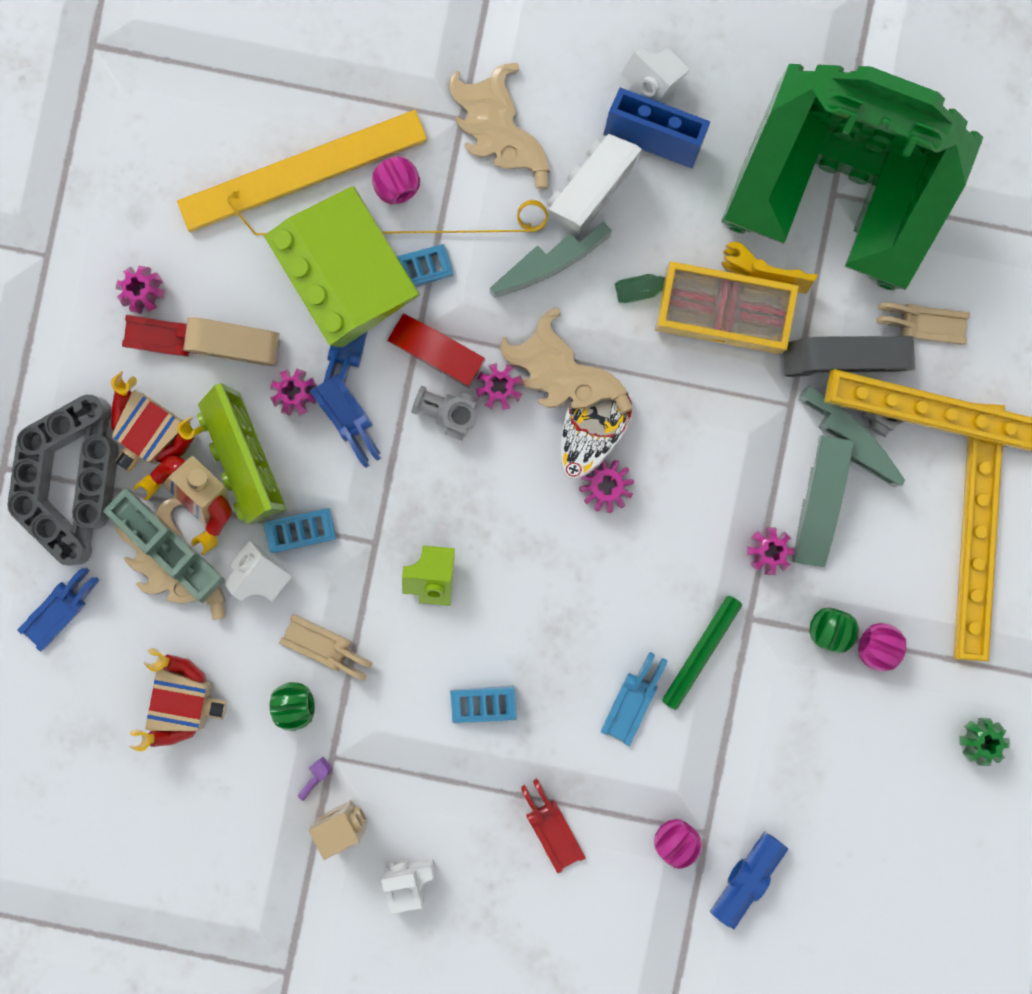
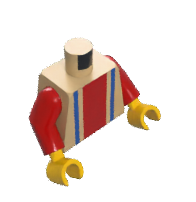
[111,371,203,472]
[134,455,232,555]
[129,648,227,752]

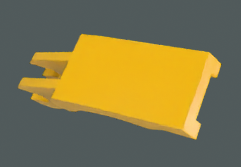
[721,242,819,294]

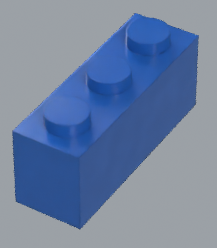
[603,87,711,169]

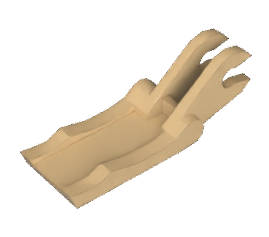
[876,303,970,345]
[279,614,373,680]

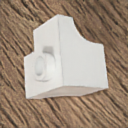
[620,47,690,103]
[224,540,292,602]
[381,859,435,915]

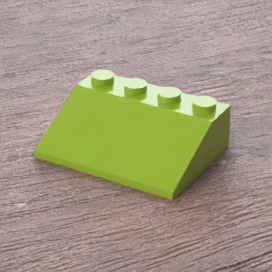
[264,186,420,348]
[197,383,287,525]

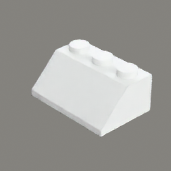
[547,134,642,240]

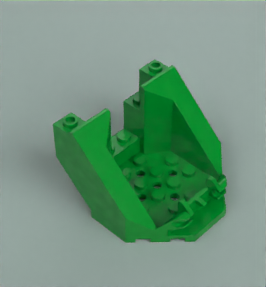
[721,64,984,291]

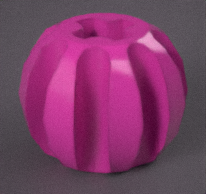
[372,156,420,205]
[115,265,165,314]
[475,363,524,411]
[270,368,317,416]
[747,527,795,575]
[858,623,906,672]
[654,819,703,869]

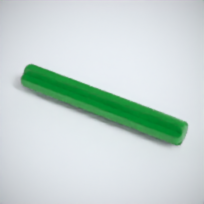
[662,596,742,710]

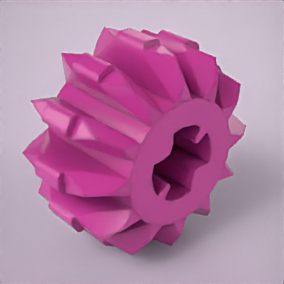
[579,459,634,513]

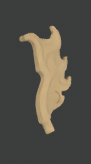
[449,63,550,189]
[500,308,633,414]
[115,498,226,620]

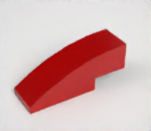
[387,313,485,388]

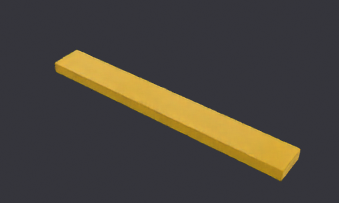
[177,109,428,232]
[824,369,1032,452]
[953,403,1005,662]

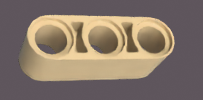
[183,317,280,366]

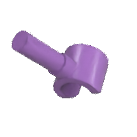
[298,757,332,801]

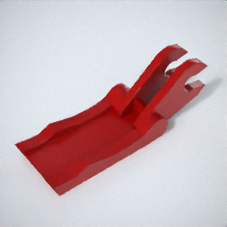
[122,314,197,357]
[521,778,586,874]

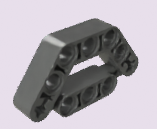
[7,394,119,566]

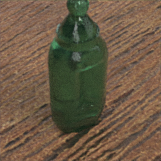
[615,274,675,304]

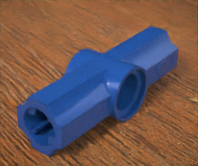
[710,831,789,929]

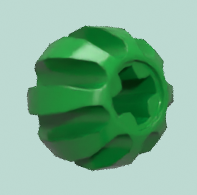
[809,607,859,653]
[269,682,315,731]
[959,718,1010,766]

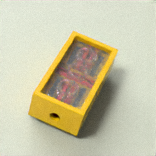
[654,261,799,354]

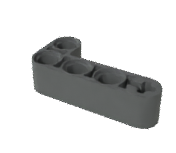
[783,336,915,377]

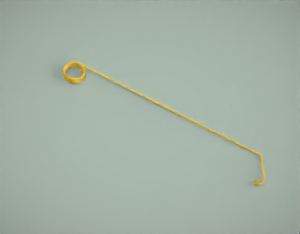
[227,190,548,235]

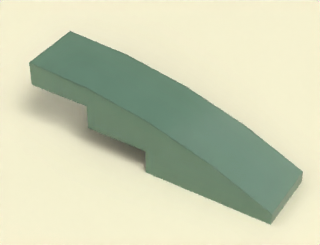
[490,221,612,298]
[797,386,905,487]
[792,435,854,567]
[103,488,225,603]

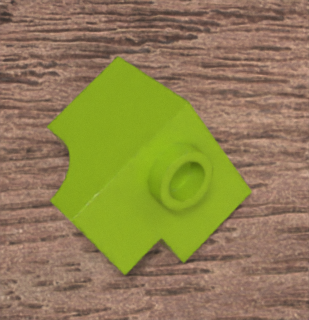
[402,545,455,606]

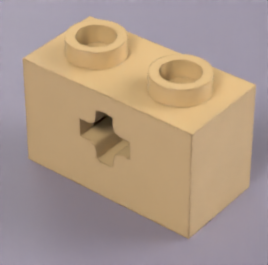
[308,800,367,860]

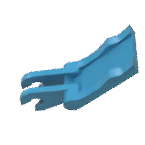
[601,652,667,746]

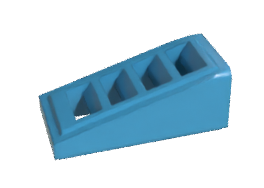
[397,244,454,287]
[264,508,337,554]
[450,685,517,723]

